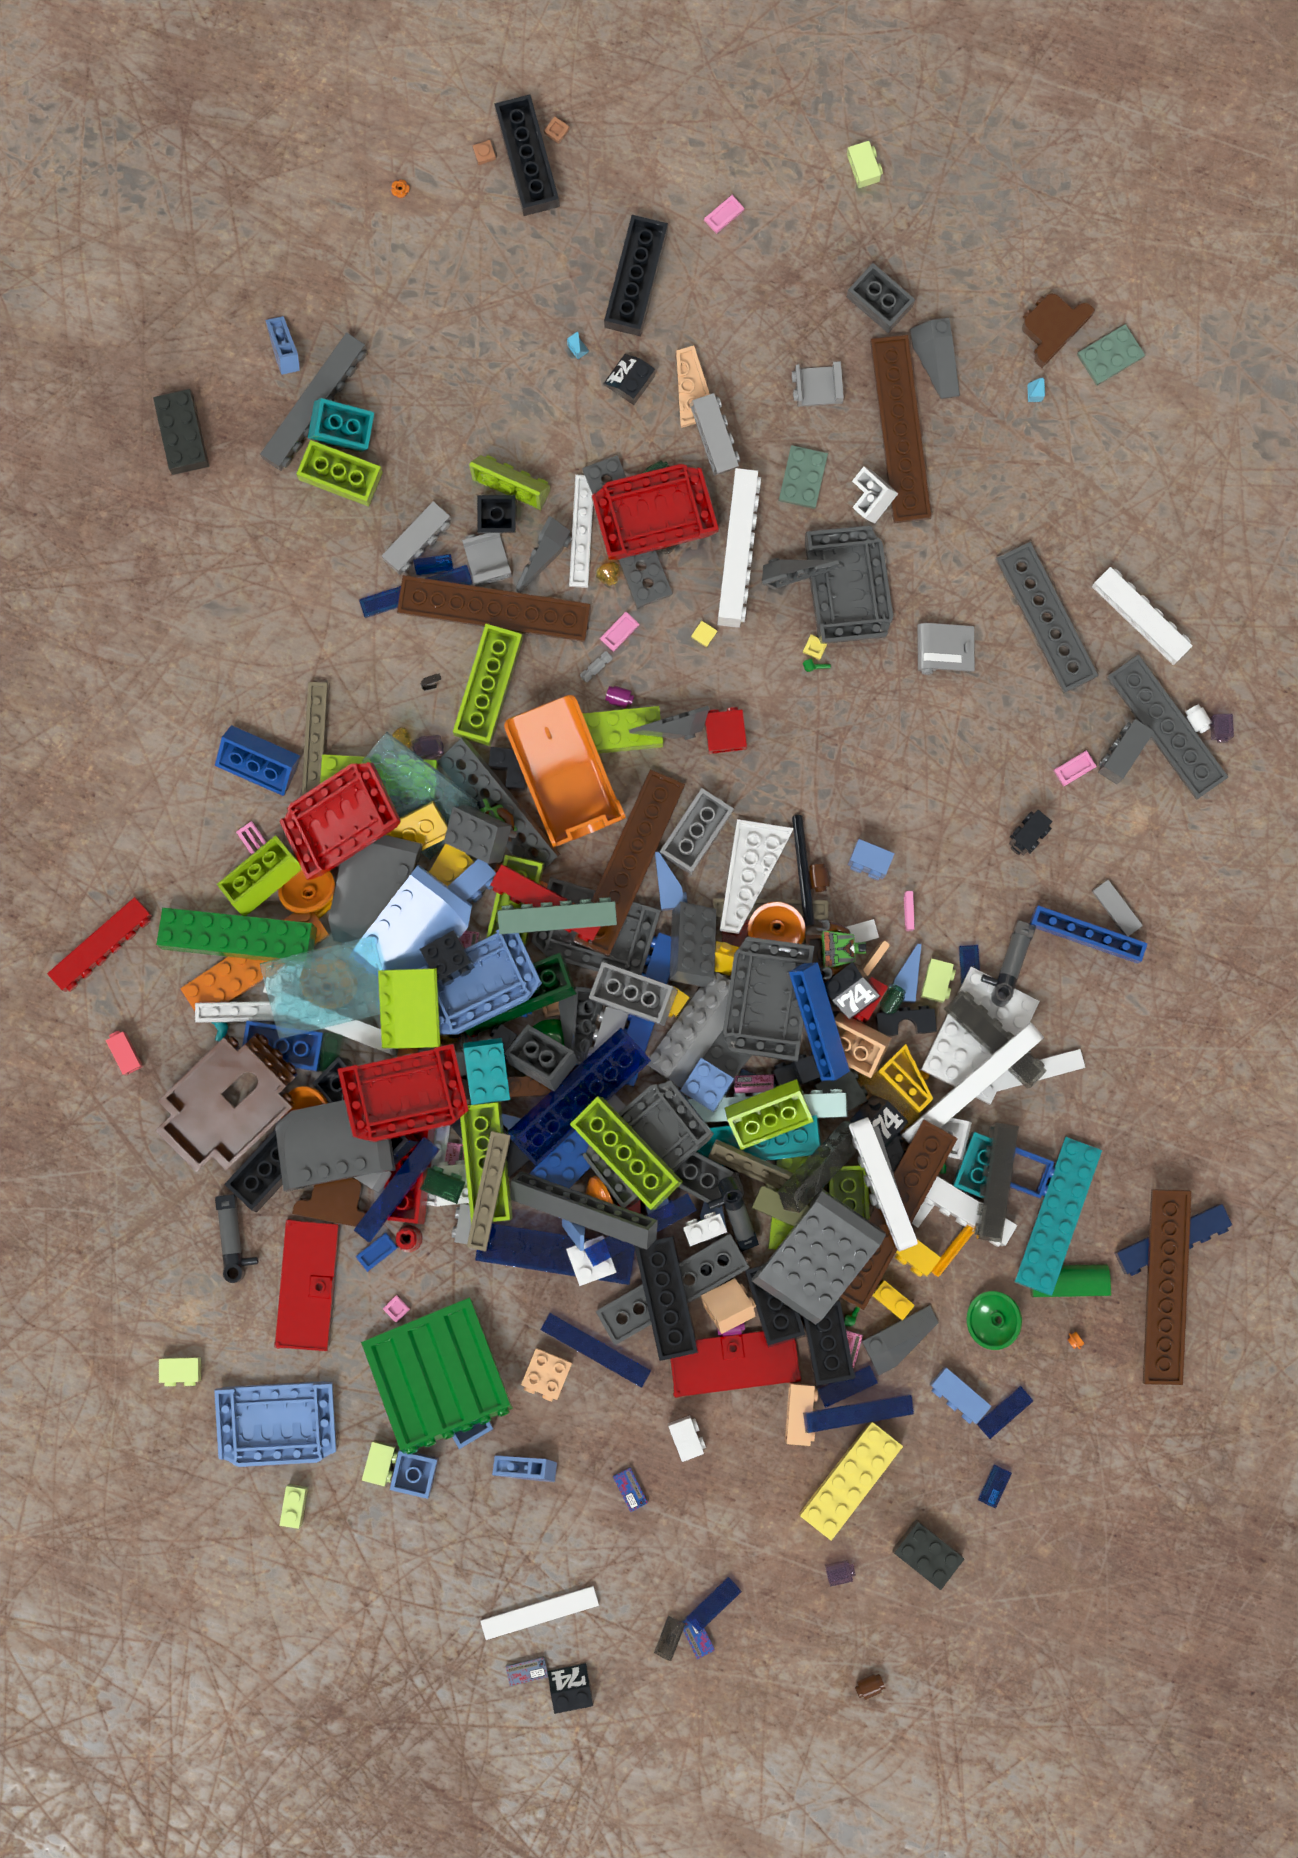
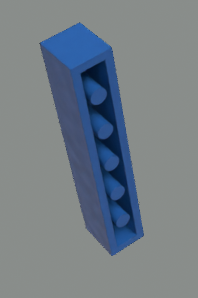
[1029,906,1148,964]
[789,963,850,1081]

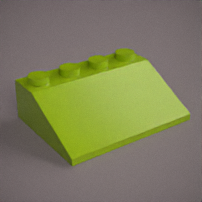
[469,455,550,510]
[378,968,440,1048]

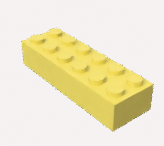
[799,1420,903,1541]

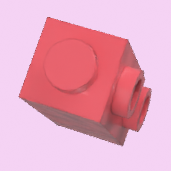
[105,1031,143,1076]

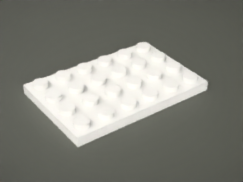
[921,967,1040,1105]

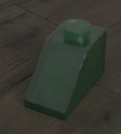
[319,1032,345,1072]

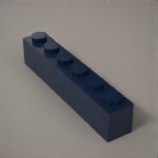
[1114,1204,1232,1276]

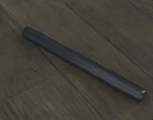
[792,815,815,926]

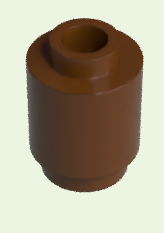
[809,864,830,892]
[855,1674,886,1700]

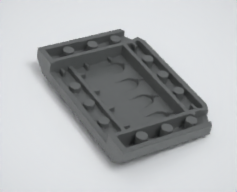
[805,525,893,644]
[328,835,423,946]
[531,877,661,975]
[723,937,814,1062]
[583,1081,714,1209]
[275,1100,395,1192]

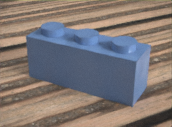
[930,1367,991,1424]

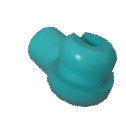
[211,1022,229,1042]

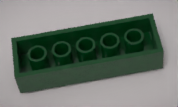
[465,953,577,1036]

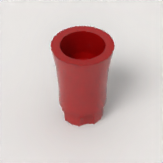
[395,1225,422,1252]

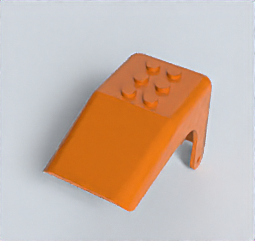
[504,695,626,848]

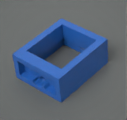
[997,1145,1055,1199]

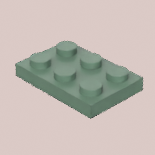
[1077,324,1145,386]
[779,445,828,509]

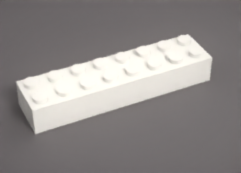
[717,468,761,628]

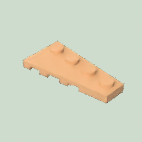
[676,345,710,428]

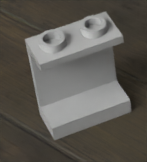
[792,361,844,407]
[462,533,512,587]

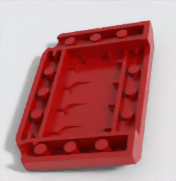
[591,464,719,560]
[279,762,401,880]
[338,1044,469,1142]

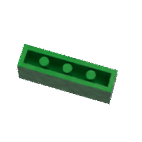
[1030,1264,1111,1297]

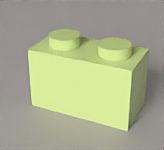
[847,141,883,188]
[920,958,956,1003]
[159,1357,201,1386]
[362,1441,398,1486]
[279,1484,308,1529]

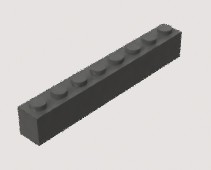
[260,332,367,471]
[510,1171,658,1249]

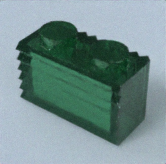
[419,1165,465,1204]

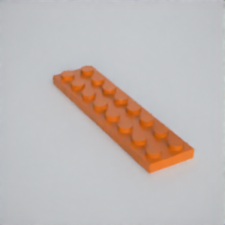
[180,911,330,1011]

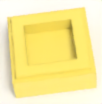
[691,621,717,648]
[803,635,827,660]

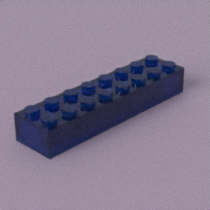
[506,1028,651,1166]
[475,1223,635,1285]

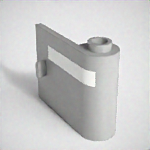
[917,623,975,675]

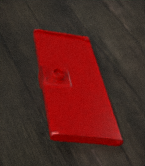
[274,1219,339,1351]
[670,1331,802,1398]

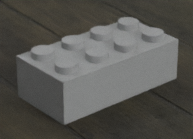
[690,393,740,476]
[660,788,734,875]
[589,962,678,1026]

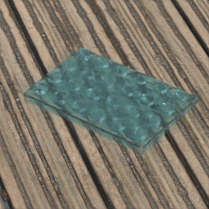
[360,731,478,860]
[260,936,383,1039]

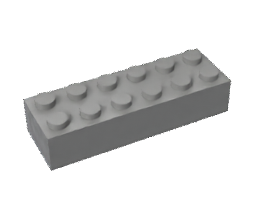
[646,972,730,1088]

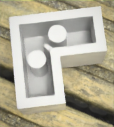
[852,466,898,523]
[668,1415,706,1462]

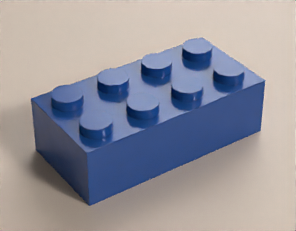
[242,1021,326,1072]
[529,1129,591,1188]

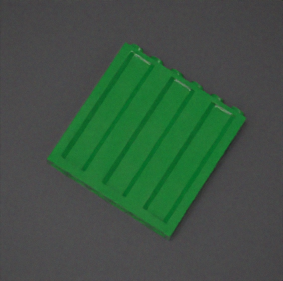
[361,1297,513,1455]

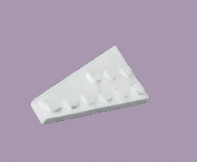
[720,819,794,934]

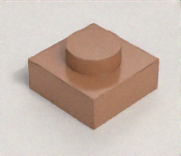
[544,116,570,144]
[472,140,496,165]

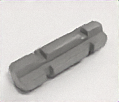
[580,651,613,682]

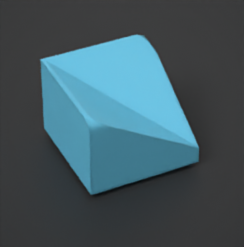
[567,332,589,359]
[1027,378,1045,402]

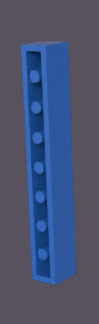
[610,933,671,1087]

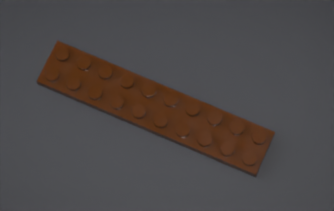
[870,335,932,523]
[397,575,591,642]
[574,769,685,957]
[840,1119,958,1310]
[1143,1189,1192,1385]

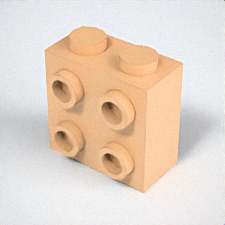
[701,1278,756,1334]
[521,1348,572,1402]

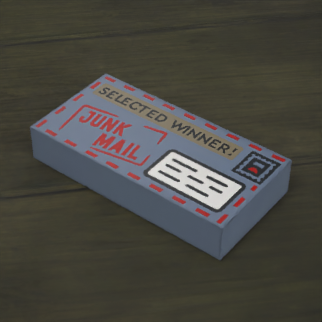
[506,1657,548,1686]

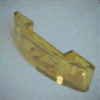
[857,1071,920,1130]

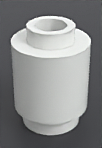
[1186,704,1212,734]

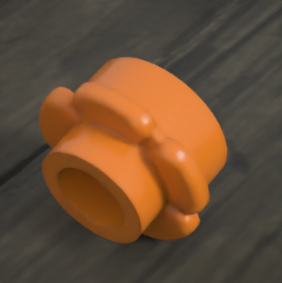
[391,179,409,198]
[1067,1331,1084,1350]

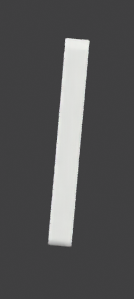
[901,1022,1044,1144]

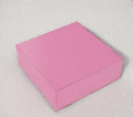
[383,1295,410,1323]

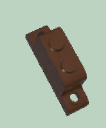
[1022,293,1095,368]
[292,1177,372,1229]

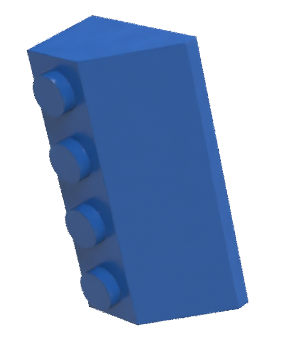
[215,725,300,796]

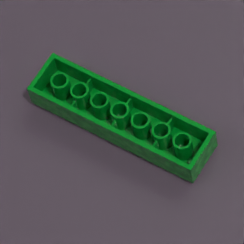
[156,907,317,966]

